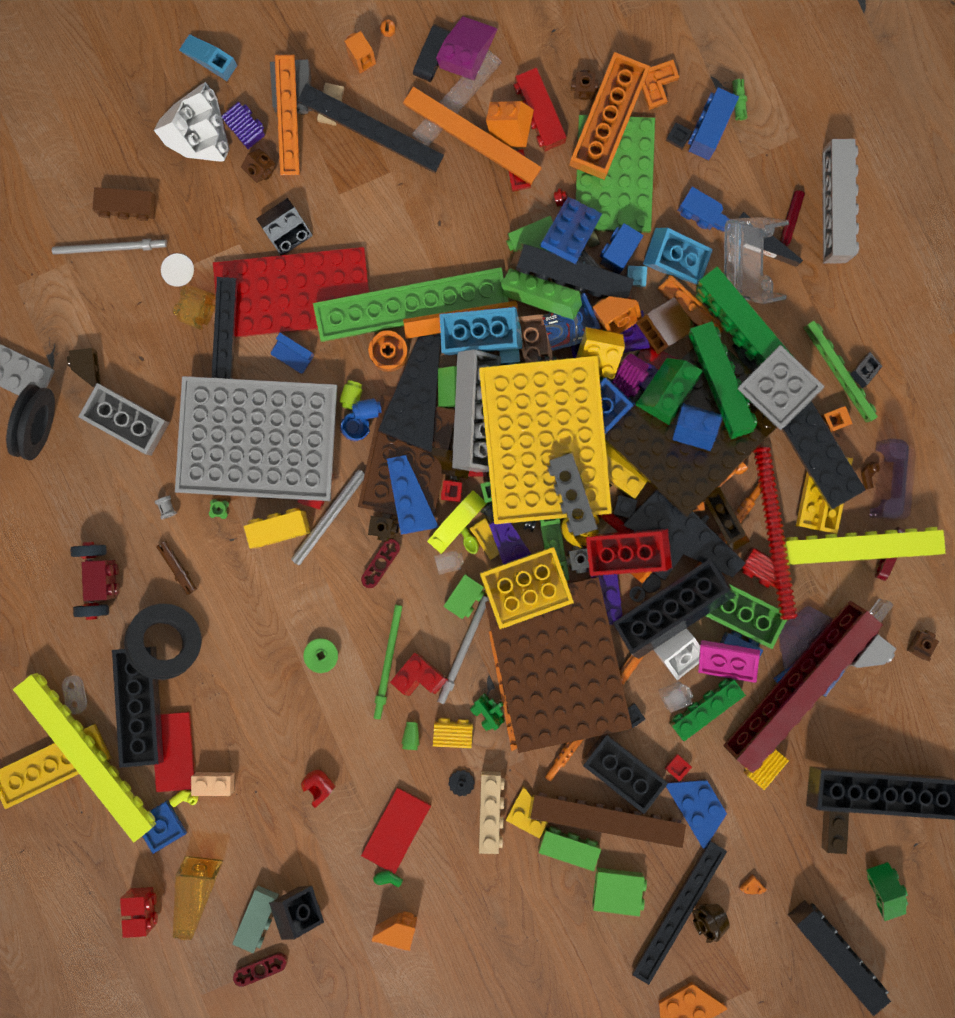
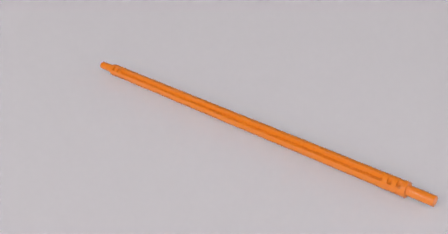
[545,483,761,782]

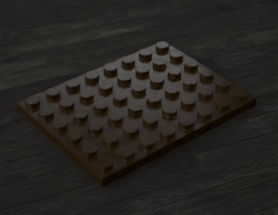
[605,348,778,517]

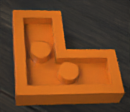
[642,60,680,110]

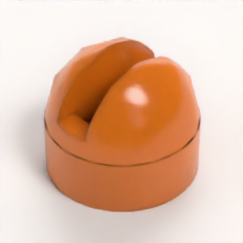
[380,20,396,37]

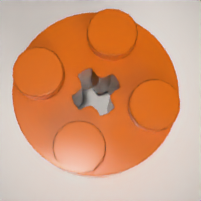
[368,331,408,372]

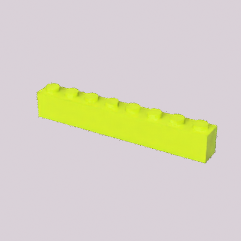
[784,527,946,565]

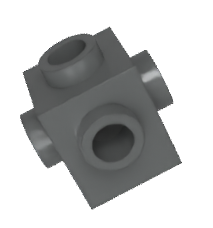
[565,545,589,573]

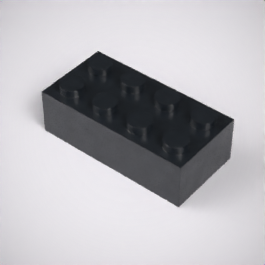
[581,734,668,814]

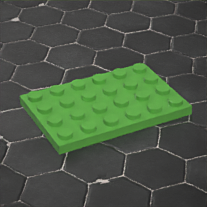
[575,115,655,233]

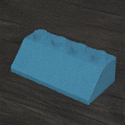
[440,307,523,355]

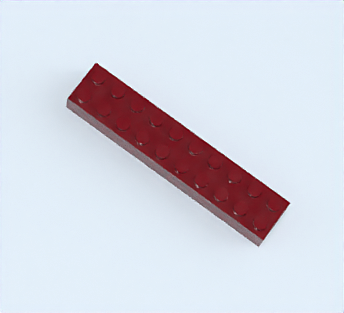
[723,600,883,773]

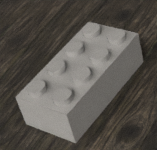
[78,383,170,456]

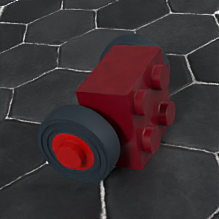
[70,542,120,620]

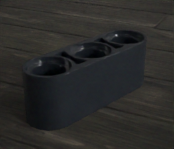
[413,24,451,82]

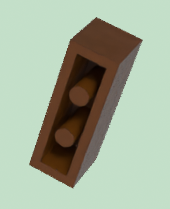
[92,187,156,221]

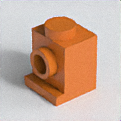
[821,406,853,432]

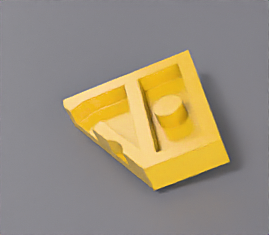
[505,787,548,839]

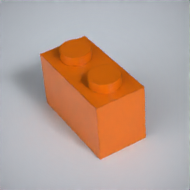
[344,31,376,74]

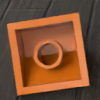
[486,101,534,147]
[593,296,642,334]
[372,912,417,951]

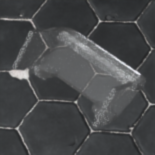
[724,217,789,304]

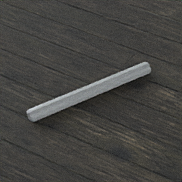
[291,470,365,565]

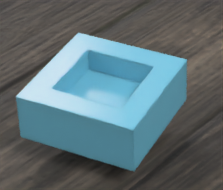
[627,266,647,287]

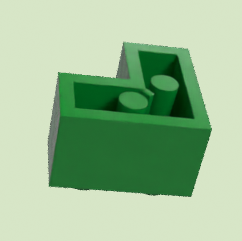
[866,862,908,921]

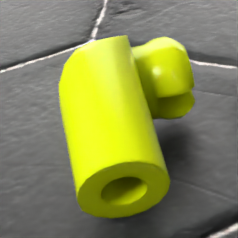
[169,790,198,807]

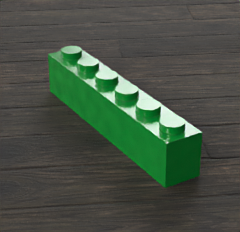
[689,321,757,439]

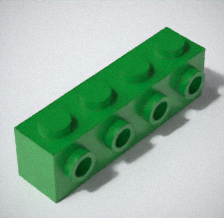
[669,678,746,742]

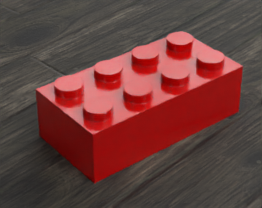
[586,529,672,576]

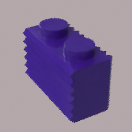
[221,102,265,149]

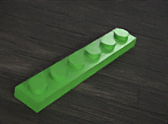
[803,321,878,423]

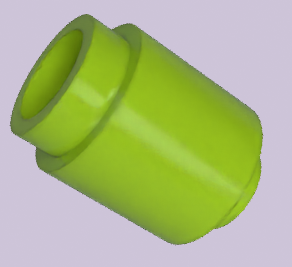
[339,380,363,410]

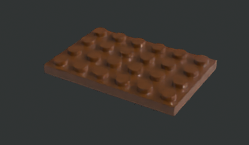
[358,395,455,516]

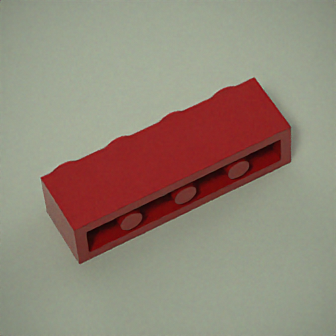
[513,67,567,152]

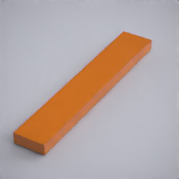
[275,55,300,175]
[403,301,518,339]

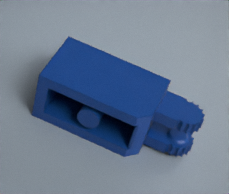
[678,186,732,232]

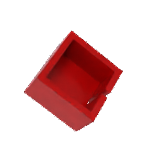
[120,887,158,938]

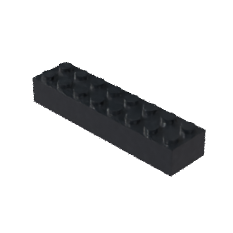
[806,766,955,820]

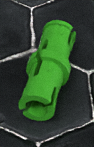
[732,79,748,121]

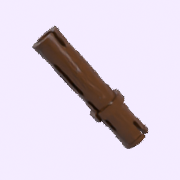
[156,541,197,595]

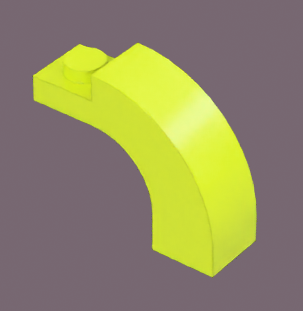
[427,491,487,554]

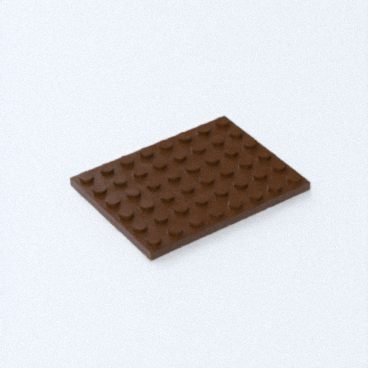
[485,577,632,753]

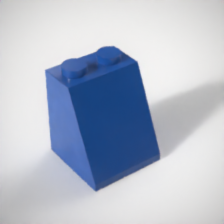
[672,403,722,451]

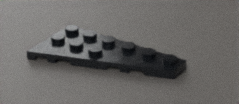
[378,333,441,453]
[622,489,746,577]

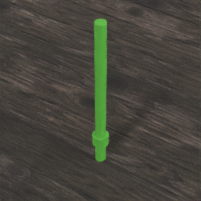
[373,605,403,720]

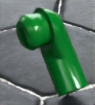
[373,870,403,888]

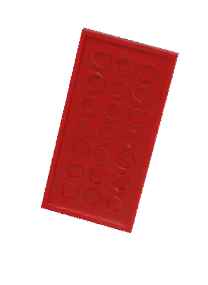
[213,247,369,338]

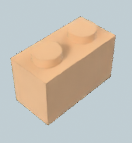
[191,772,235,796]

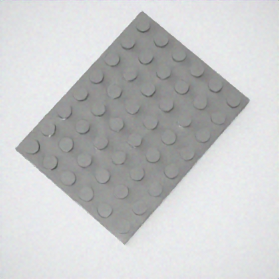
[175,376,338,501]

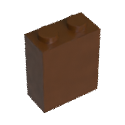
[636,297,695,354]

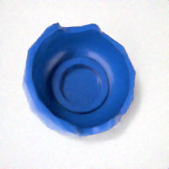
[340,412,370,441]

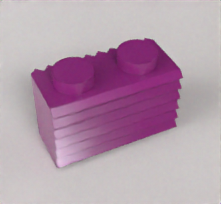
[612,353,650,398]

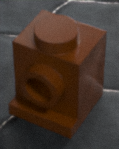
[907,630,939,662]

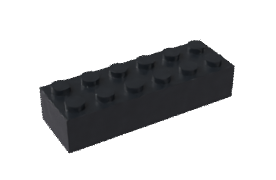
[511,242,634,299]
[613,559,736,659]
[112,646,164,768]
[788,900,891,1017]

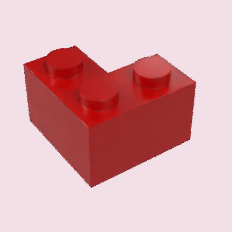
[390,653,448,696]

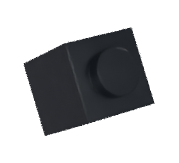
[612,495,637,519]

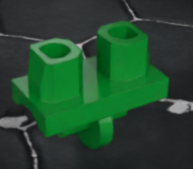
[470,693,505,731]

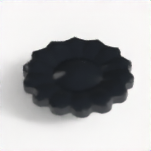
[448,770,475,797]

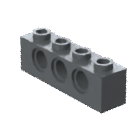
[547,453,597,536]

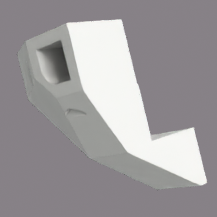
[154,82,229,162]

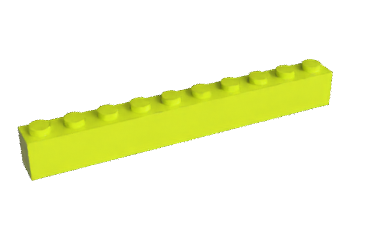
[13,673,156,842]

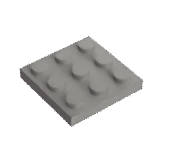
[737,345,824,430]

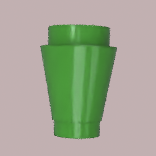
[401,722,420,750]

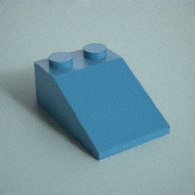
[643,228,713,285]

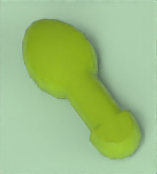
[461,527,479,554]

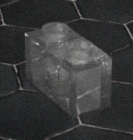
[658,682,693,713]

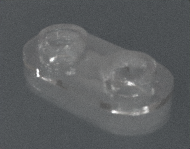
[62,675,87,714]

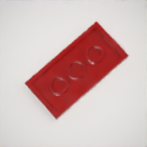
[154,712,195,792]
[361,787,431,874]

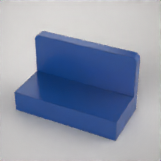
[271,333,315,374]

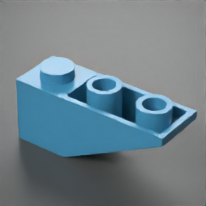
[179,34,237,81]

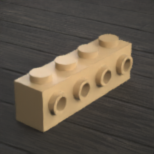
[479,771,504,854]

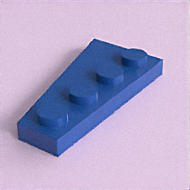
[387,455,439,535]

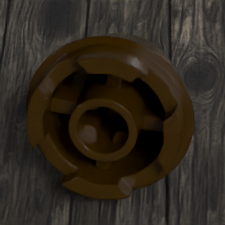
[692,903,730,943]

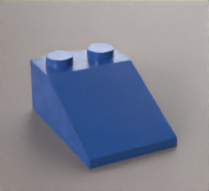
[600,378,635,434]

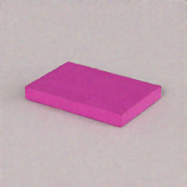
[698,640,760,683]

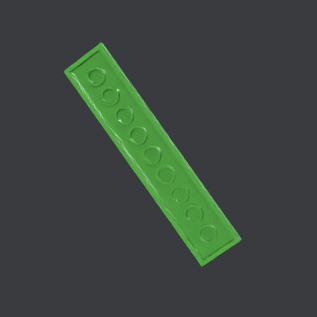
[313,267,509,342]

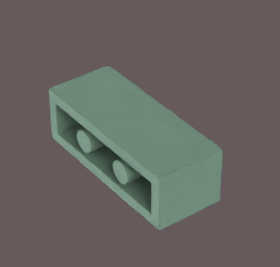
[232,886,279,953]

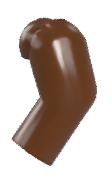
[861,462,880,489]

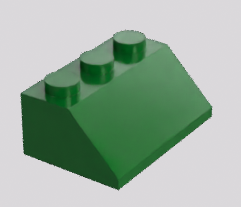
[636,358,702,425]

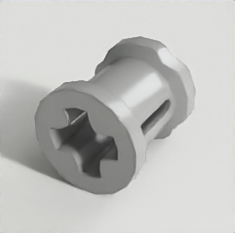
[154,496,177,520]

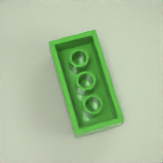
[706,584,787,649]

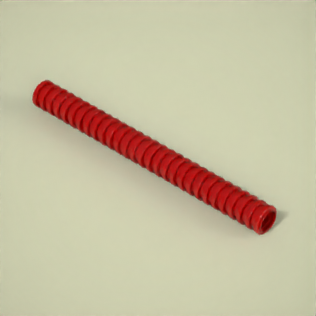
[753,447,798,620]

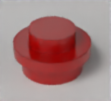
[554,188,568,207]

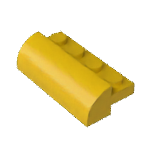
[796,457,853,534]

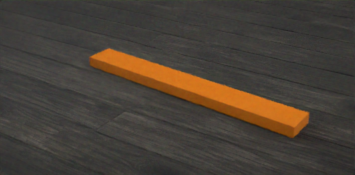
[403,87,542,185]

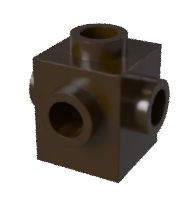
[368,513,400,541]

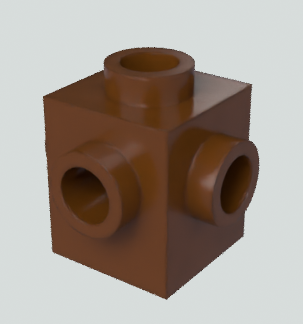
[571,70,599,100]
[241,148,276,183]

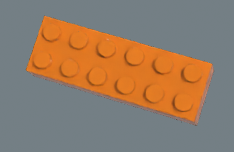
[569,52,650,180]

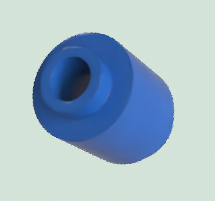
[352,398,381,420]

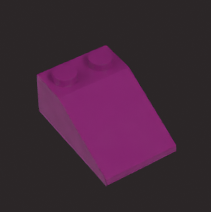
[436,16,497,80]

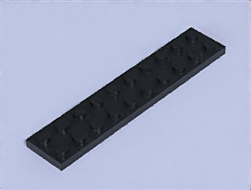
[731,343,866,510]

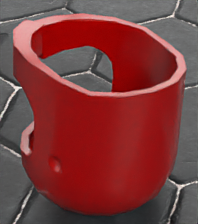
[301,769,336,808]

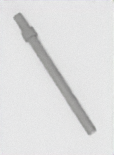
[52,239,167,255]
[437,596,489,704]

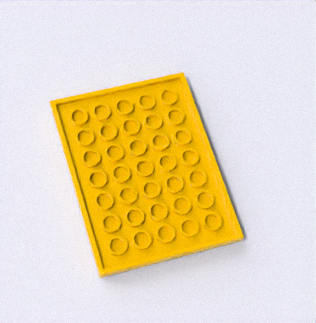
[479,356,612,524]

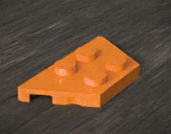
[658,982,727,1018]

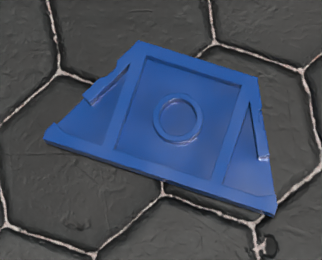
[666,779,727,849]

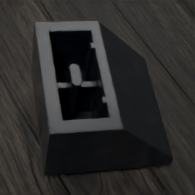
[256,198,313,255]

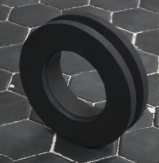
[6,384,55,460]
[124,604,202,680]

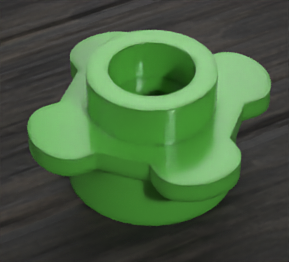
[209,499,229,519]

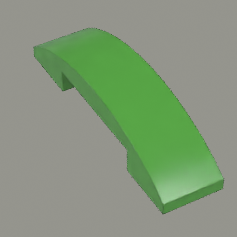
[540,518,570,580]

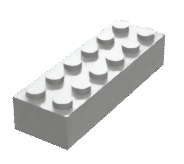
[822,139,859,263]
[452,350,501,472]

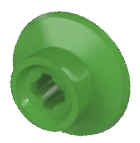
[303,639,338,673]

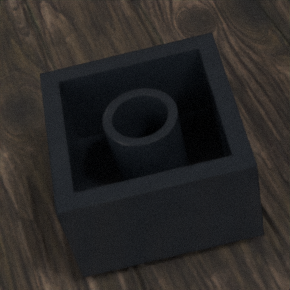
[269,886,324,940]

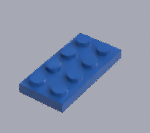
[540,197,602,264]

